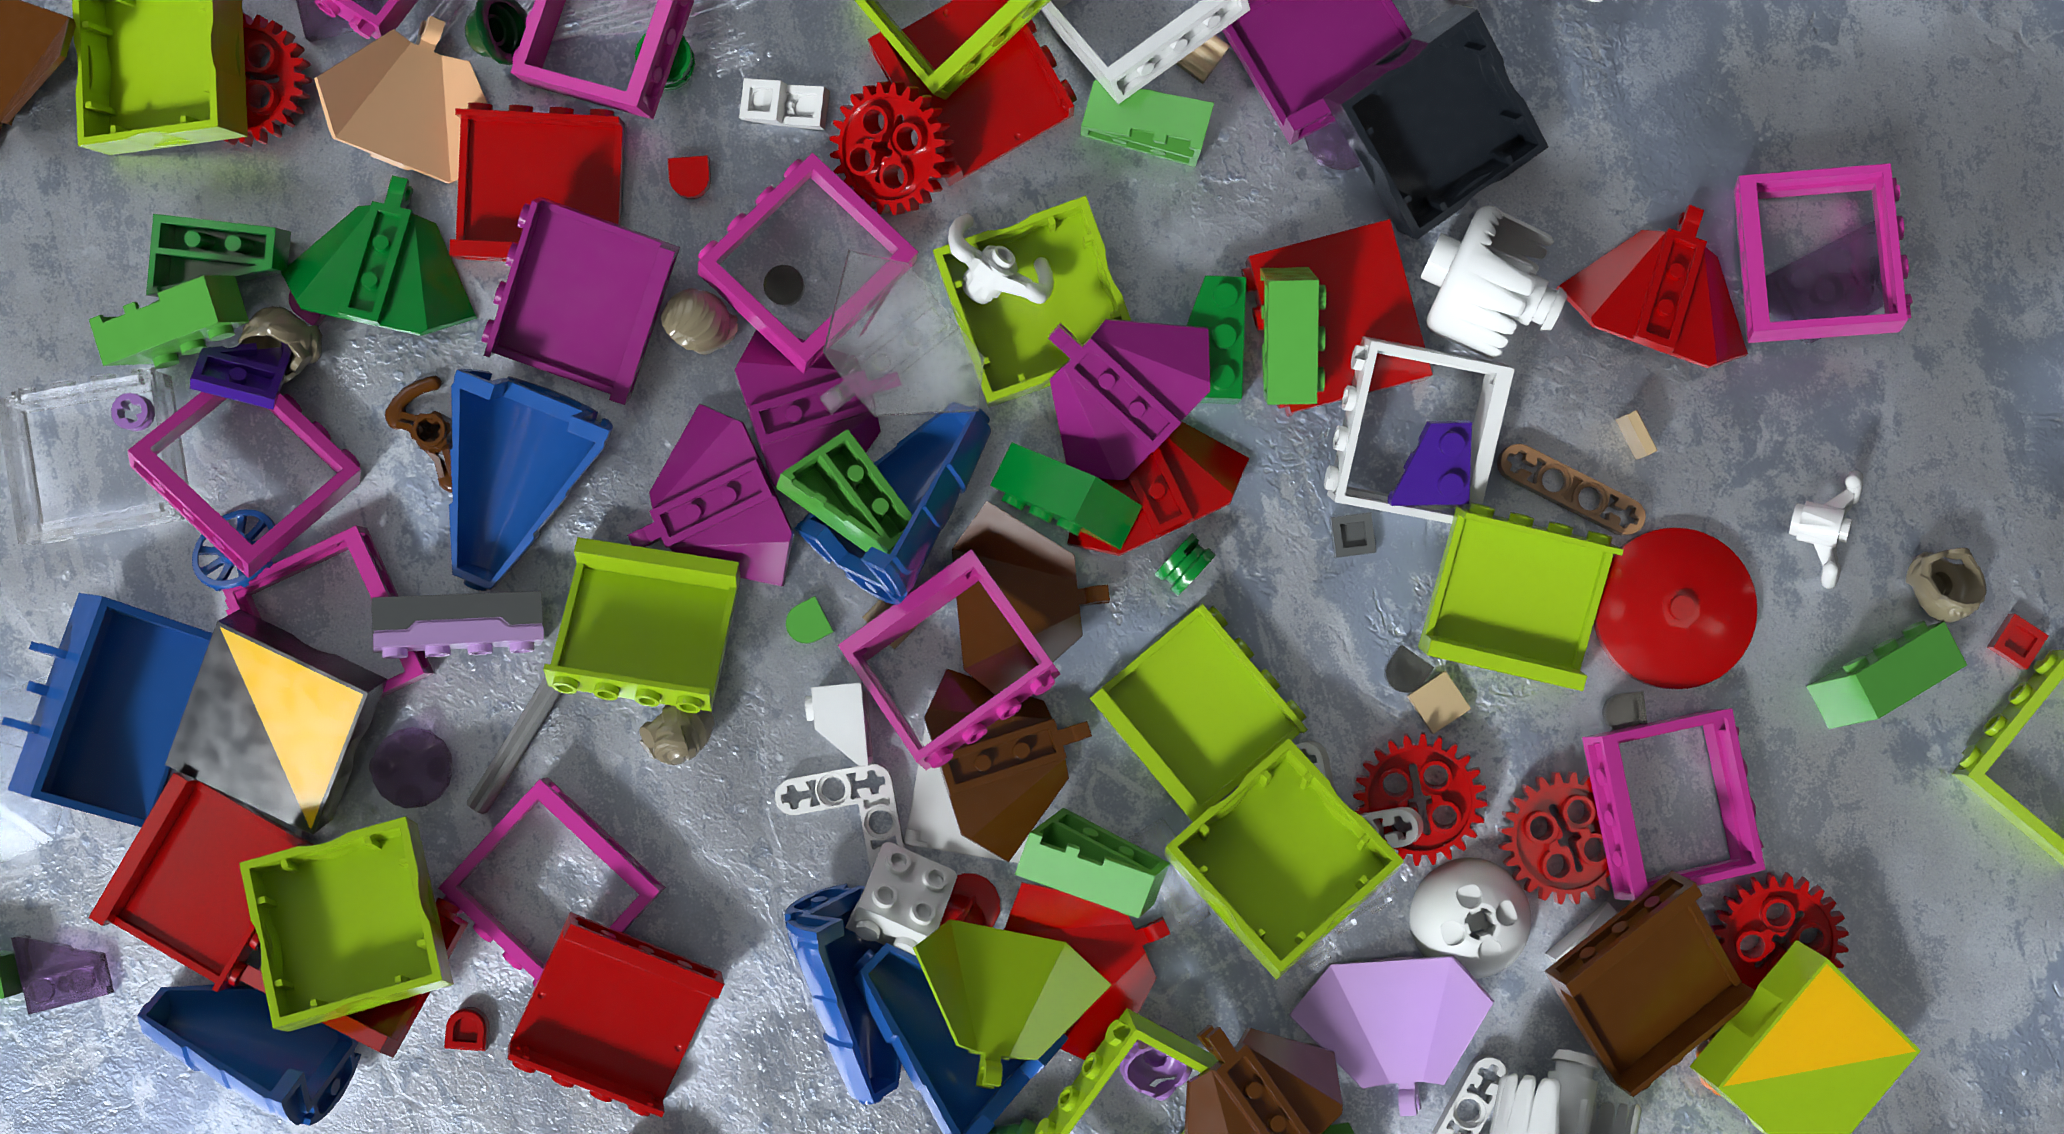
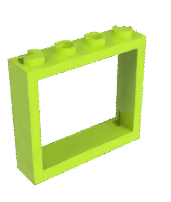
[854,0,1051,100]
[1952,650,2064,866]
[1035,1008,1218,1134]

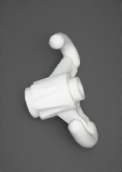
[948,213,1054,304]
[1789,470,1864,589]

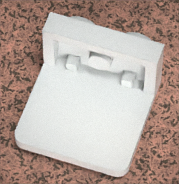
[845,842,957,956]

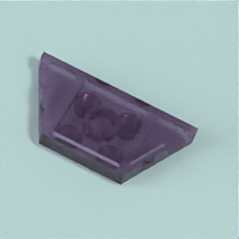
[1737,220,1883,345]

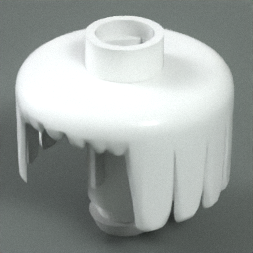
[1420,205,1568,359]
[1489,1049,1641,1134]

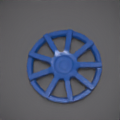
[192,509,275,591]

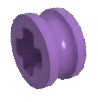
[111,393,155,432]

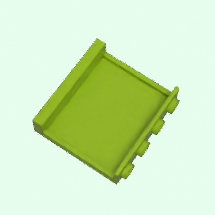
[1418,503,1624,691]
[543,537,741,713]
[1089,604,1308,822]

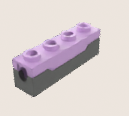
[371,591,544,659]

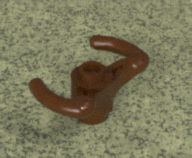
[385,375,453,493]

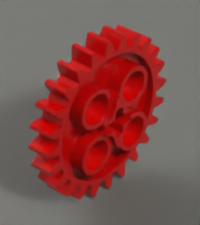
[224,13,313,147]
[829,81,954,215]
[1353,732,1487,866]
[1498,772,1610,905]
[1710,872,1849,990]

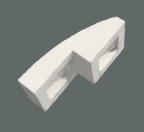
[739,78,830,130]

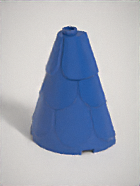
[449,369,613,591]
[794,402,991,605]
[784,883,902,1105]
[853,943,1069,1134]
[137,984,361,1126]

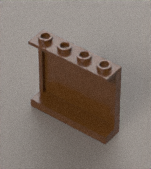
[1544,870,1756,1097]

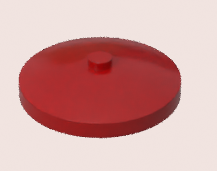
[1594,527,1757,689]

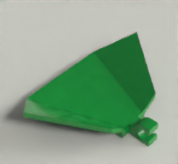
[281,175,477,336]

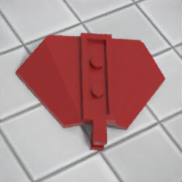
[1556,205,1748,369]
[1067,422,1249,556]
[1004,882,1171,1060]

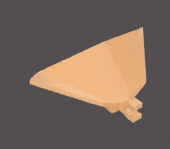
[314,16,488,184]

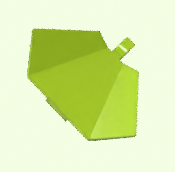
[913,919,1111,1089]

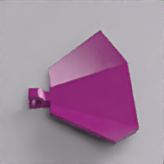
[1048,319,1210,480]
[734,330,902,487]
[627,404,794,586]

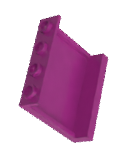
[1222,0,1413,145]
[481,196,680,405]

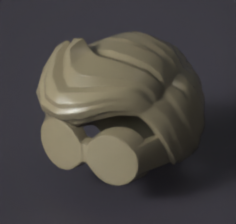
[661,288,738,355]
[238,306,323,384]
[1905,548,1987,623]
[639,705,715,765]

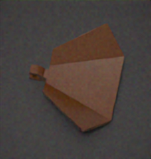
[0,0,76,130]
[952,501,1110,695]
[924,669,1092,862]
[1184,1025,1343,1134]

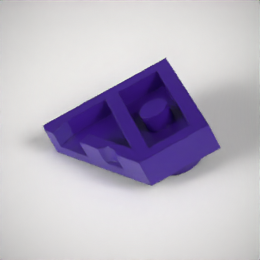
[190,342,294,410]
[1388,420,1472,506]

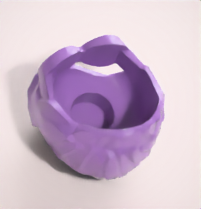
[1119,1025,1193,1101]

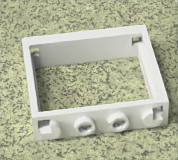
[1039,0,1250,104]
[1324,336,1515,524]

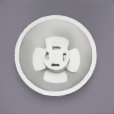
[1410,858,1531,979]

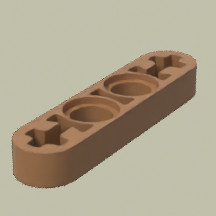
[1497,444,1646,536]

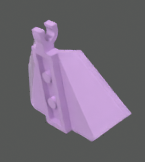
[1289,956,1495,1116]

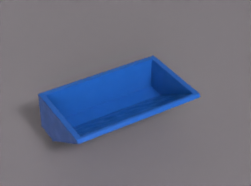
[1,593,213,827]

